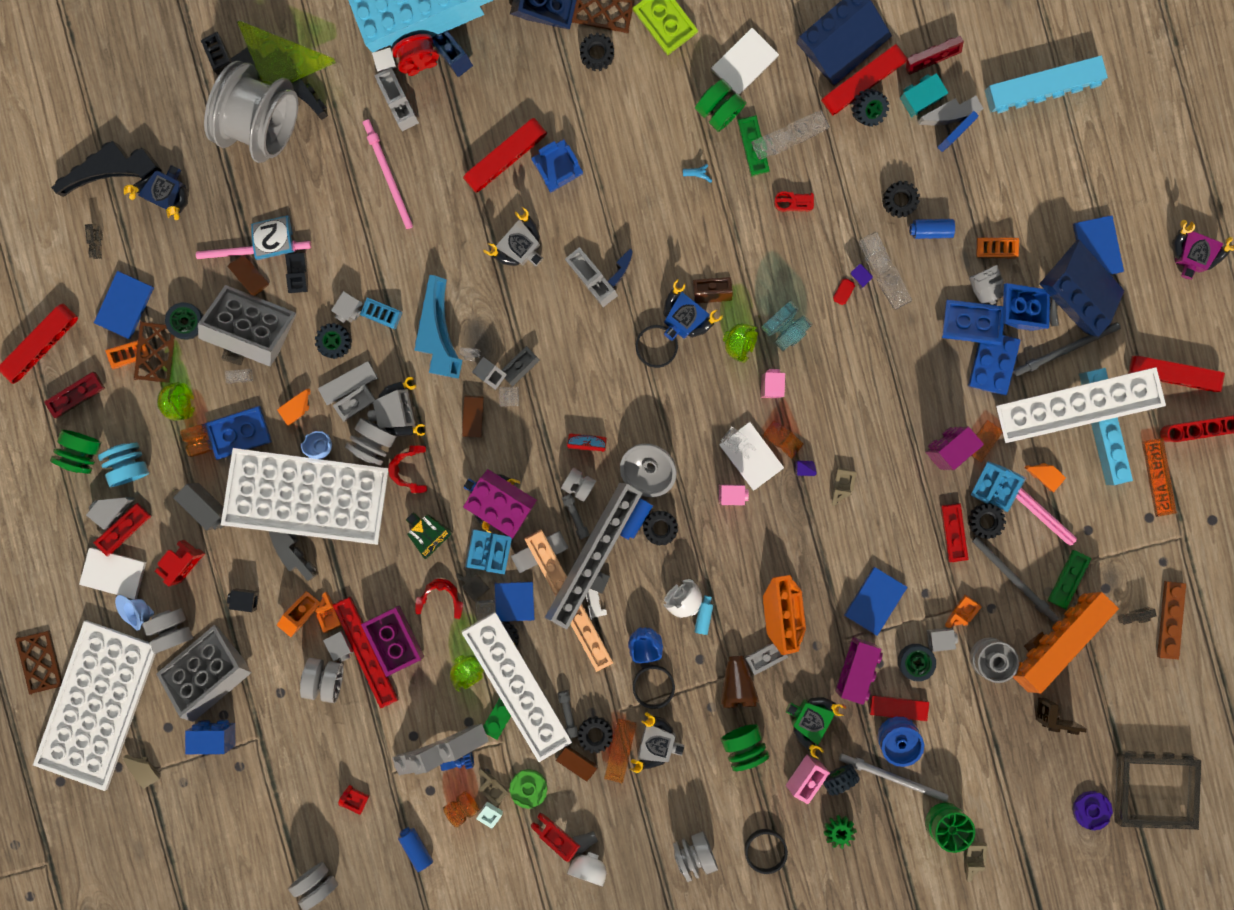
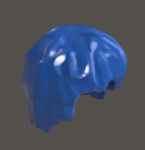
[628,627,663,663]

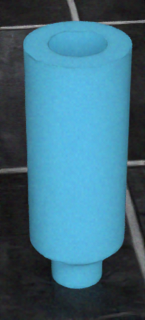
[694,595,713,635]

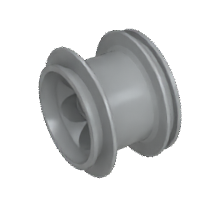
[204,61,299,163]

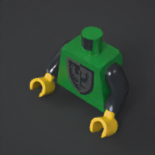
[785,697,846,759]

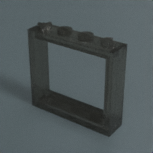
[1115,751,1201,830]

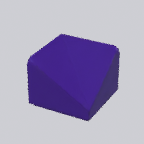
[850,264,873,289]
[795,461,817,476]

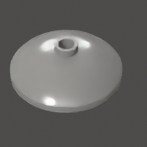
[620,443,677,497]

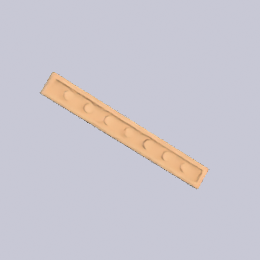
[524,529,613,672]

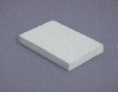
[711,28,779,95]
[719,422,784,491]
[79,547,147,599]

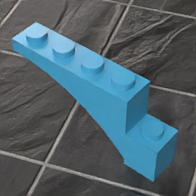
[414,275,462,379]

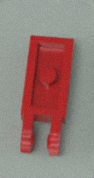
[531,813,580,862]

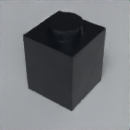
[227,588,259,612]

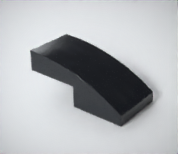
[285,252,308,293]

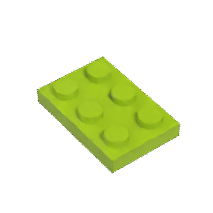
[633,0,698,56]

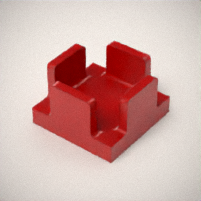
[155,540,205,587]

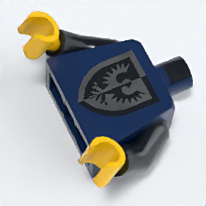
[124,165,188,220]

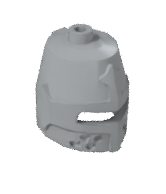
[969,265,1004,305]

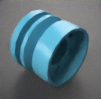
[98,442,149,487]

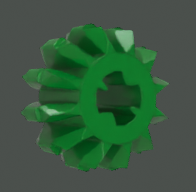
[823,815,857,849]

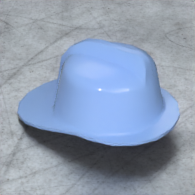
[115,595,154,631]

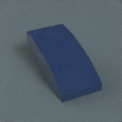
[608,249,633,289]

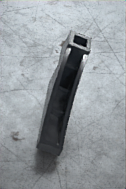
[230,46,328,120]
[51,141,162,197]

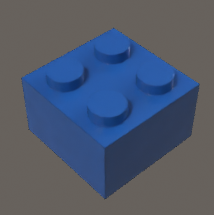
[185,720,236,755]

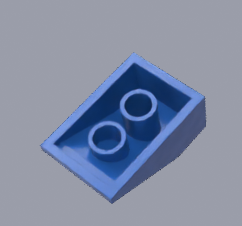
[1003,283,1050,331]

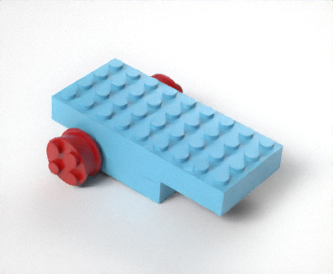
[348,0,493,76]

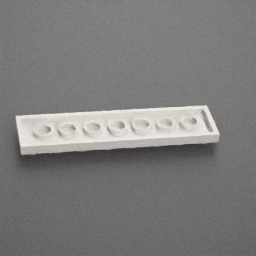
[996,367,1166,443]
[461,612,572,762]

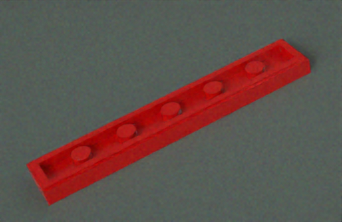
[332,596,399,709]

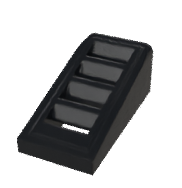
[201,32,232,76]

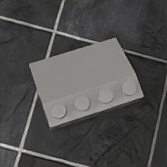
[198,285,296,367]
[156,625,252,722]

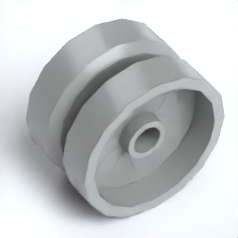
[288,862,339,910]

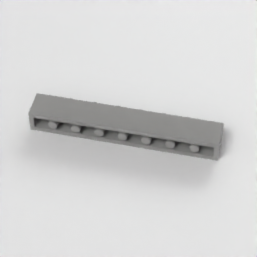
[544,483,642,629]

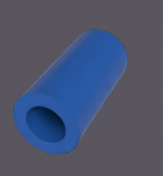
[909,219,955,239]
[620,498,653,540]
[398,827,433,872]

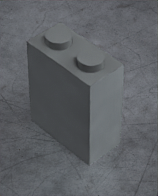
[173,483,224,531]

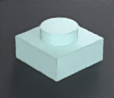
[476,802,503,828]

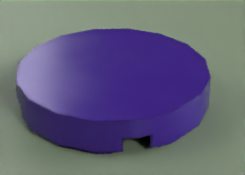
[1073,791,1113,831]

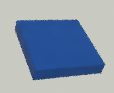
[937,111,979,152]
[495,582,535,622]

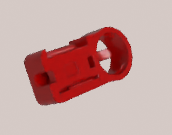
[773,191,814,212]

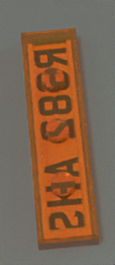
[1142,438,1177,517]

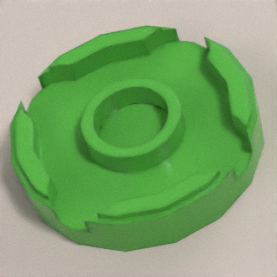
[509,769,548,809]

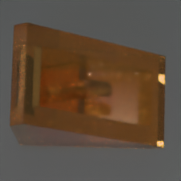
[762,420,804,459]

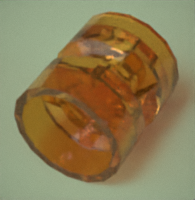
[180,424,213,457]
[443,791,479,828]

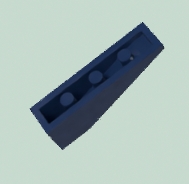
[432,31,473,77]

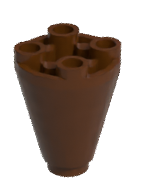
[720,656,759,708]

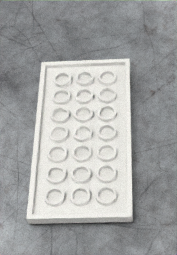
[221,448,389,545]
[33,620,156,791]

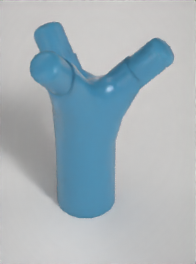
[683,164,712,183]

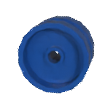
[877,716,924,767]

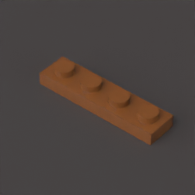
[1157,581,1186,660]

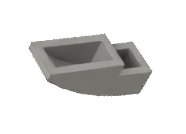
[374,67,419,131]
[918,96,984,126]
[565,247,618,307]

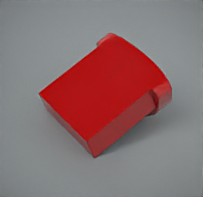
[338,785,370,815]

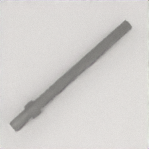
[839,753,948,802]

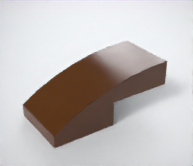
[462,396,484,438]

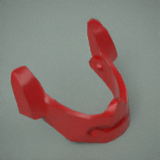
[388,446,427,493]
[415,579,463,619]

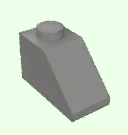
[86,497,135,530]

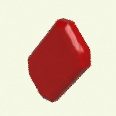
[833,278,855,305]

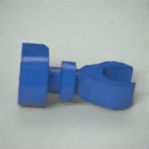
[440,752,474,771]

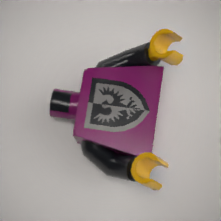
[1172,220,1234,280]

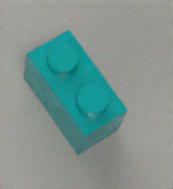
[900,73,948,118]

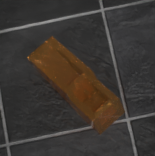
[604,718,636,783]

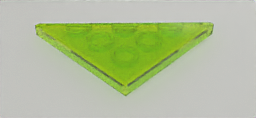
[237,21,336,86]

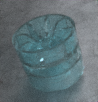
[761,300,813,351]

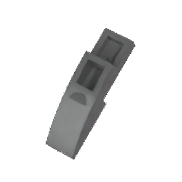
[269,531,318,581]

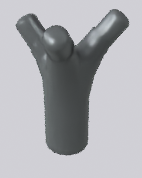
[1050,298,1059,327]

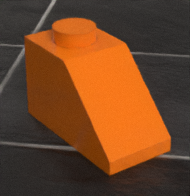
[277,591,320,637]

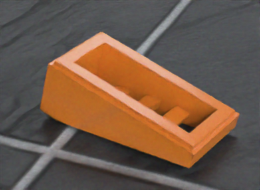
[976,238,1019,259]
[105,340,149,370]

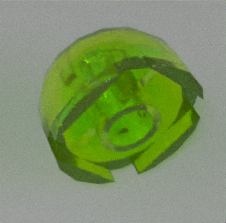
[723,323,758,363]
[157,382,195,421]
[449,655,484,692]

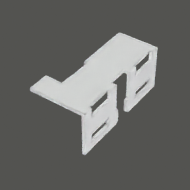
[586,589,607,620]

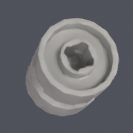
[561,467,596,502]

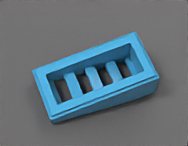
[360,297,403,330]

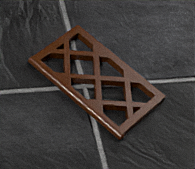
[572,0,635,33]
[134,321,175,383]
[15,631,62,695]

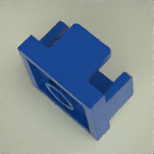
[531,140,583,193]

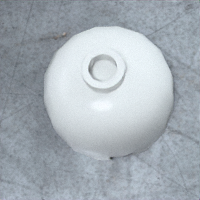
[664,579,702,618]
[567,852,606,887]

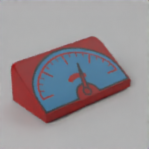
[567,434,607,452]

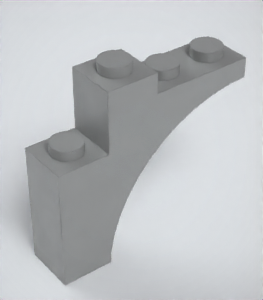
[392,724,489,775]

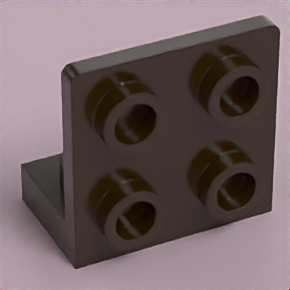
[1036,697,1087,735]

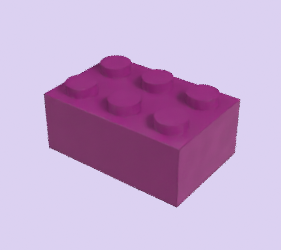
[925,426,984,470]
[463,469,537,539]
[361,605,425,677]
[835,637,883,705]

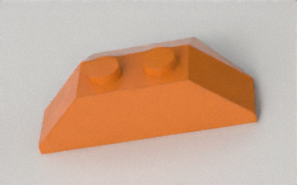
[763,575,806,655]

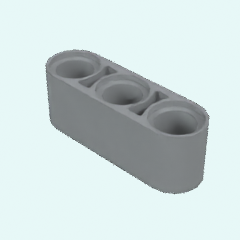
[511,531,569,573]

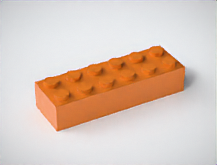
[1013,592,1119,694]

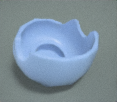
[300,431,332,459]

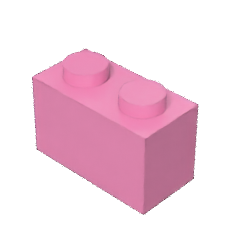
[761,369,785,398]
[719,484,749,505]
[786,755,830,804]

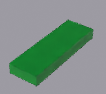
[737,115,770,177]
[1047,550,1092,610]

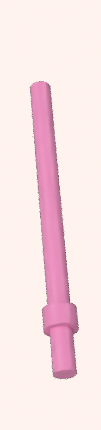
[363,119,413,229]
[196,240,312,259]

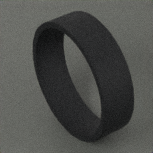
[636,325,678,368]
[633,665,675,709]
[745,829,788,874]

